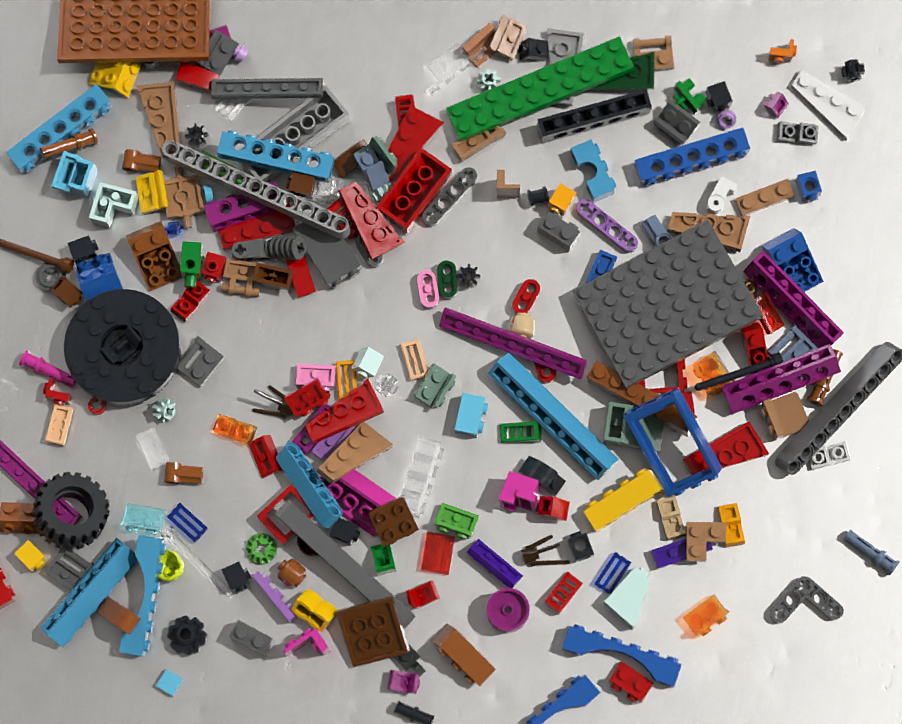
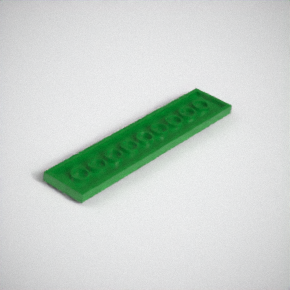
[446,36,635,142]

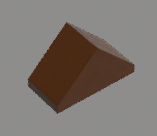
[252,262,294,290]

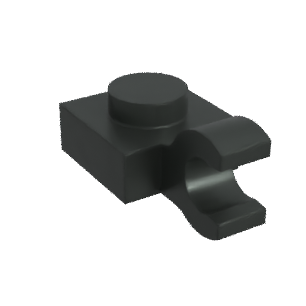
[394,644,426,676]

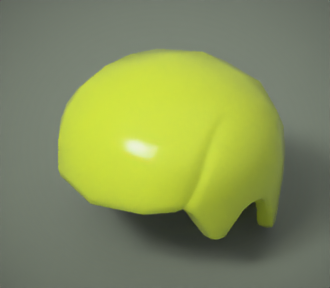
[158,550,184,582]

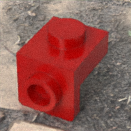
[43,378,72,406]
[406,580,440,609]

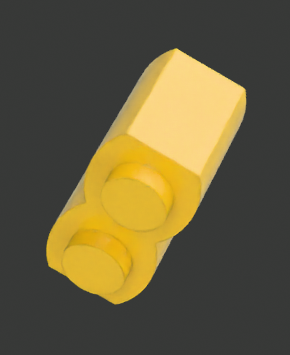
[291,589,337,632]

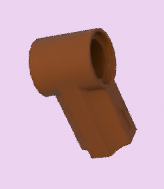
[122,149,161,173]
[164,462,204,484]

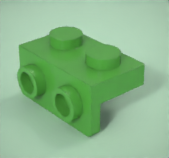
[435,503,479,539]

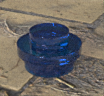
[165,221,184,235]

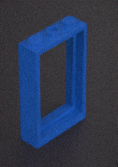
[624,387,722,496]

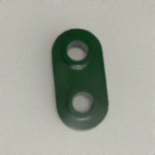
[437,260,458,299]

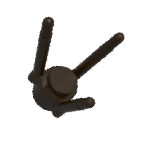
[252,385,293,419]
[521,535,570,567]

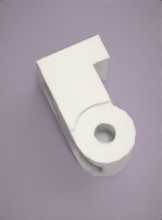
[707,176,738,214]

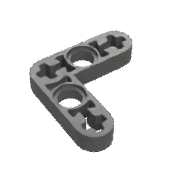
[770,576,844,624]

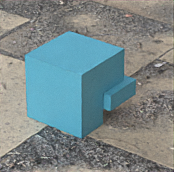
[51,151,98,198]

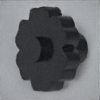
[167,616,208,656]

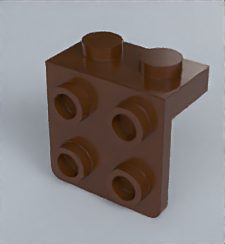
[369,496,419,547]

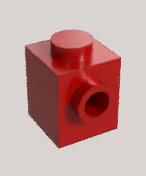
[201,252,226,283]
[537,496,570,521]

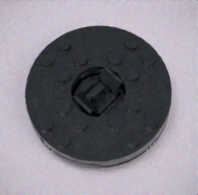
[64,289,181,406]

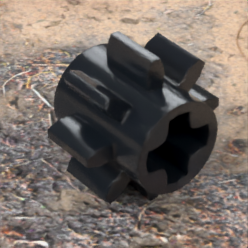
[841,59,865,82]
[184,123,209,148]
[457,264,481,289]

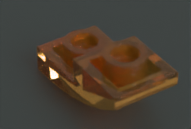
[212,414,257,445]

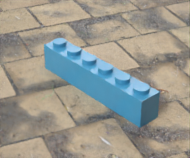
[40,538,137,647]

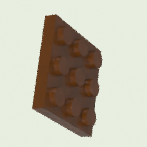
[336,596,410,667]

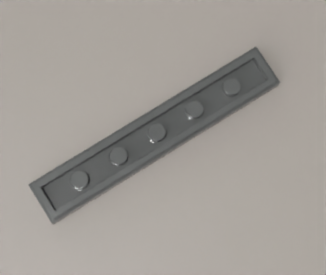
[211,78,324,99]

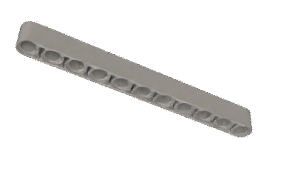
[162,140,350,239]

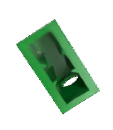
[180,241,205,289]

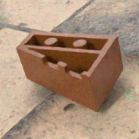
[431,624,496,686]

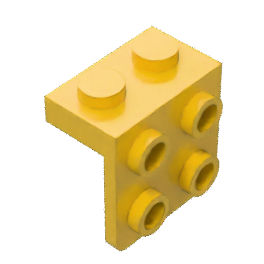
[89,62,142,98]

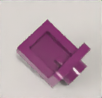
[387,670,420,694]

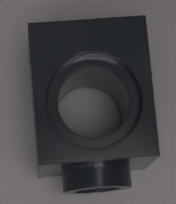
[67,235,99,265]
[329,518,361,545]
[567,531,594,563]

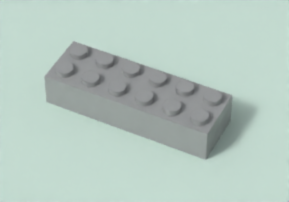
[241,85,350,183]

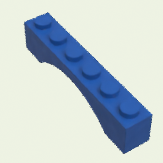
[562,624,682,688]
[526,675,601,724]

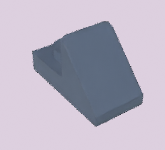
[354,148,389,191]

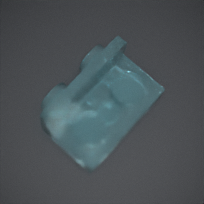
[121,503,166,535]

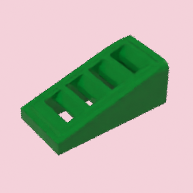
[500,421,542,443]

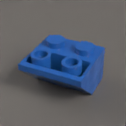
[74,252,123,301]

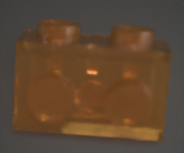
[692,351,735,397]
[683,595,729,637]

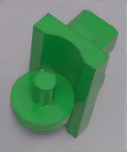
[673,78,706,114]

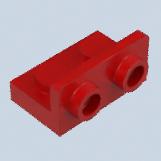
[284,378,331,417]
[609,661,654,703]

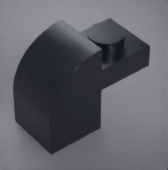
[518,456,566,497]

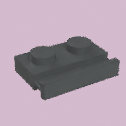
[196,29,239,75]

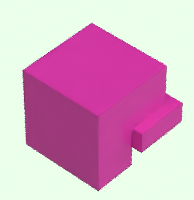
[499,471,540,513]

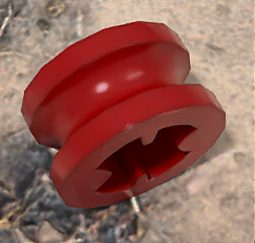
[88,398,106,415]

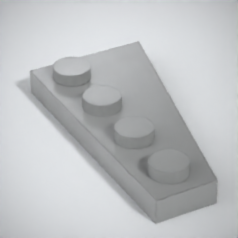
[547,28,584,107]

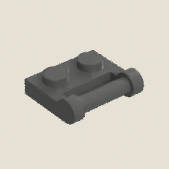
[177,336,225,387]
[44,546,94,591]

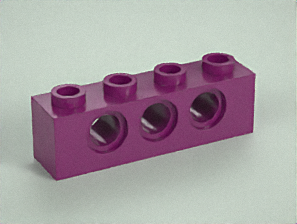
[204,182,278,232]

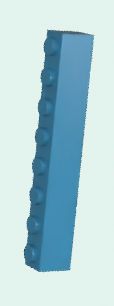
[488,353,619,480]

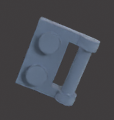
[767,325,818,362]

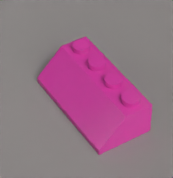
[320,469,396,537]

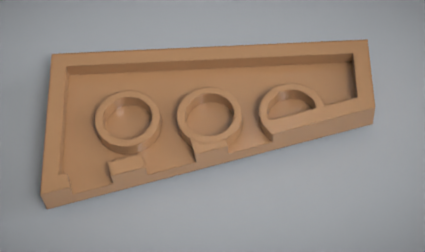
[137,82,180,158]
[667,212,750,252]
[317,422,393,484]

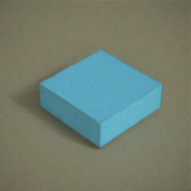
[156,669,183,696]

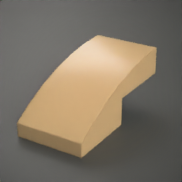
[656,496,686,541]

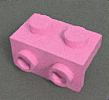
[295,364,336,392]

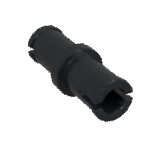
[393,701,434,724]

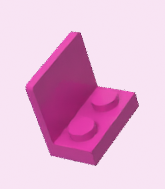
[283,628,331,656]

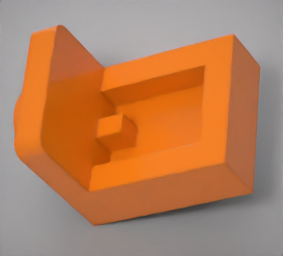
[768,39,797,64]

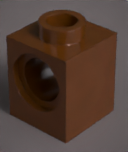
[286,172,316,199]
[49,276,83,307]

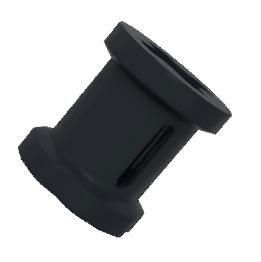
[527,186,549,207]

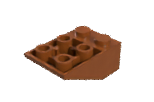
[126,221,182,291]

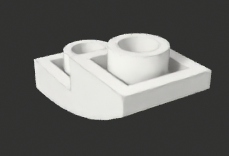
[810,441,852,470]

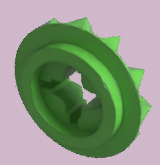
[246,533,277,564]

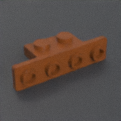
[0,502,39,534]

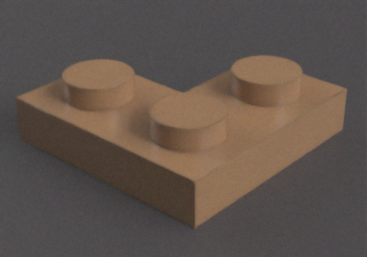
[686,522,726,562]

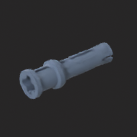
[844,529,900,575]

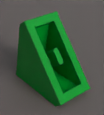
[371,544,396,576]

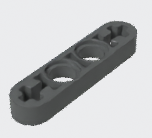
[422,167,477,227]

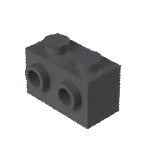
[537,211,580,252]

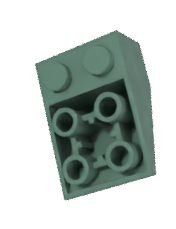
[603,402,664,452]

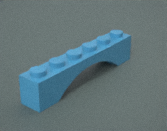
[119,535,166,656]

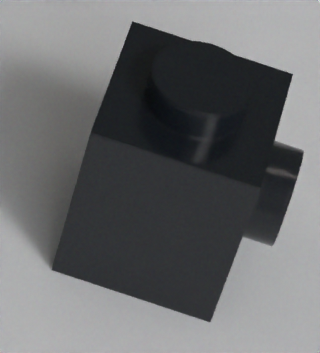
[706,81,733,113]
[222,561,251,594]

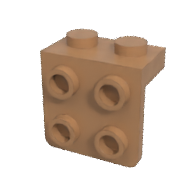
[760,392,809,440]

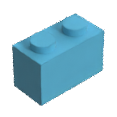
[455,393,488,438]

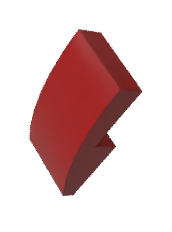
[175,62,219,93]
[286,255,316,297]
[170,280,210,322]

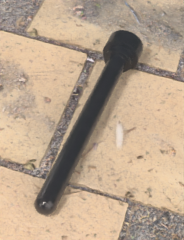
[694,352,783,391]

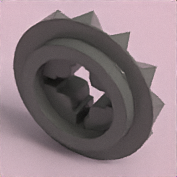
[36,262,66,292]

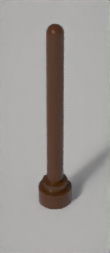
[0,239,74,274]

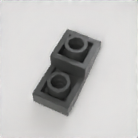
[776,121,819,144]

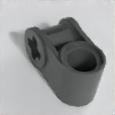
[232,239,269,262]

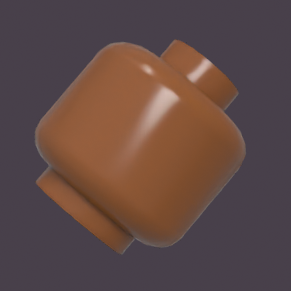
[277,559,306,588]

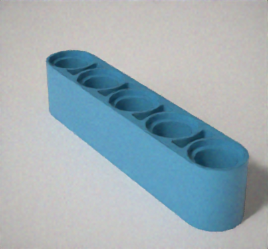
[276,442,342,528]

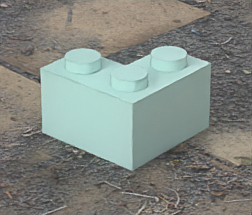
[89,182,139,228]

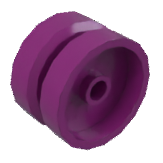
[486,588,530,633]

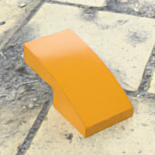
[718,503,745,547]

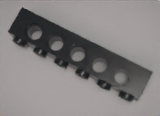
[537,89,652,143]

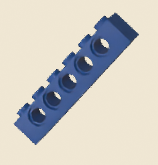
[634,127,750,186]

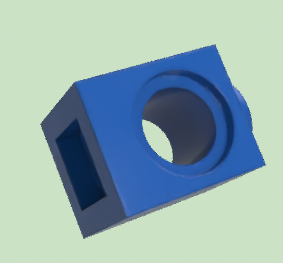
[795,170,822,202]

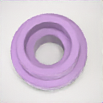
[232,45,248,63]
[717,110,737,128]

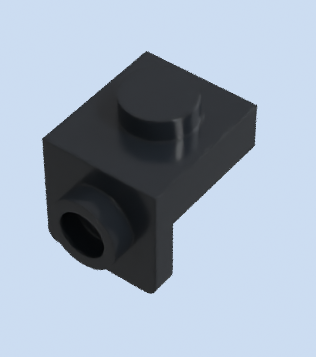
[518,38,549,61]

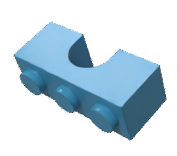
[570,139,616,203]

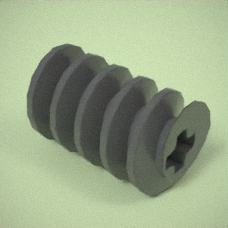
[265,236,307,260]

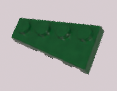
[588,51,655,90]

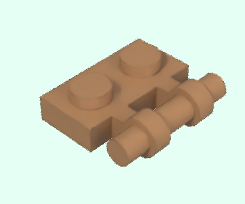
[221,258,260,297]

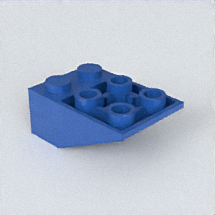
[761,228,824,292]

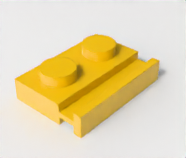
[135,170,168,214]

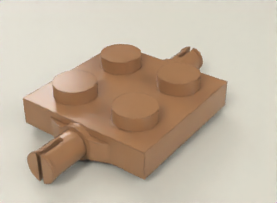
[164,165,205,229]

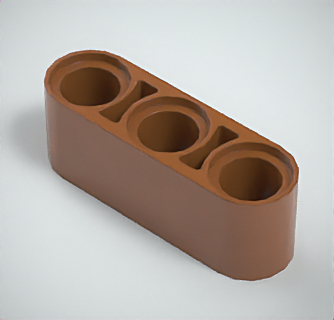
[97,596,141,635]

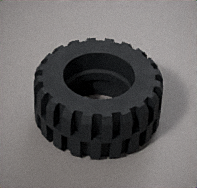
[32,472,110,550]

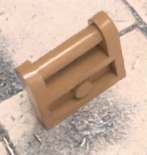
[633,35,674,71]

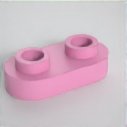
[417,270,439,309]

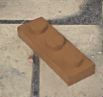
[735,179,795,217]

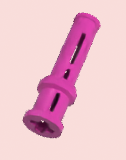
[19,350,76,388]

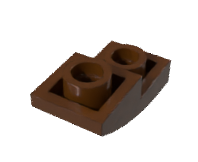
[334,139,368,178]

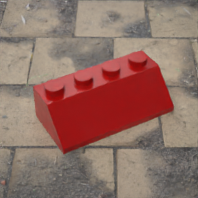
[376,147,452,234]

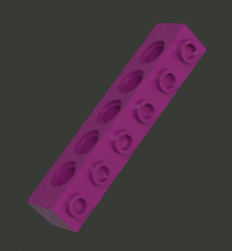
[743,251,844,348]
[722,344,841,414]

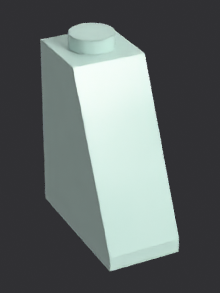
[603,567,650,629]

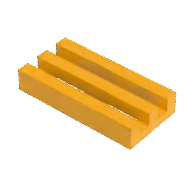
[336,360,357,400]

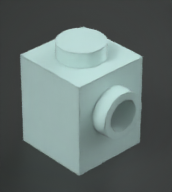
[351,347,384,379]

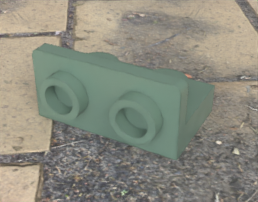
[413,363,456,408]

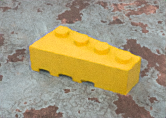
[583,469,664,531]

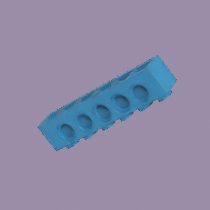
[6,84,112,174]
[217,130,335,183]

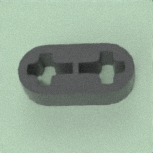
[356,236,383,268]

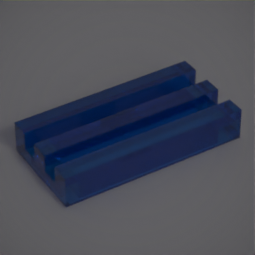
[167,503,208,543]
[594,552,632,595]

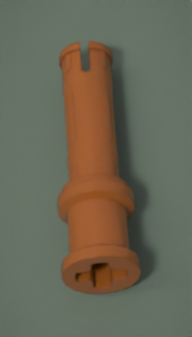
[40,128,98,159]
[807,349,843,407]

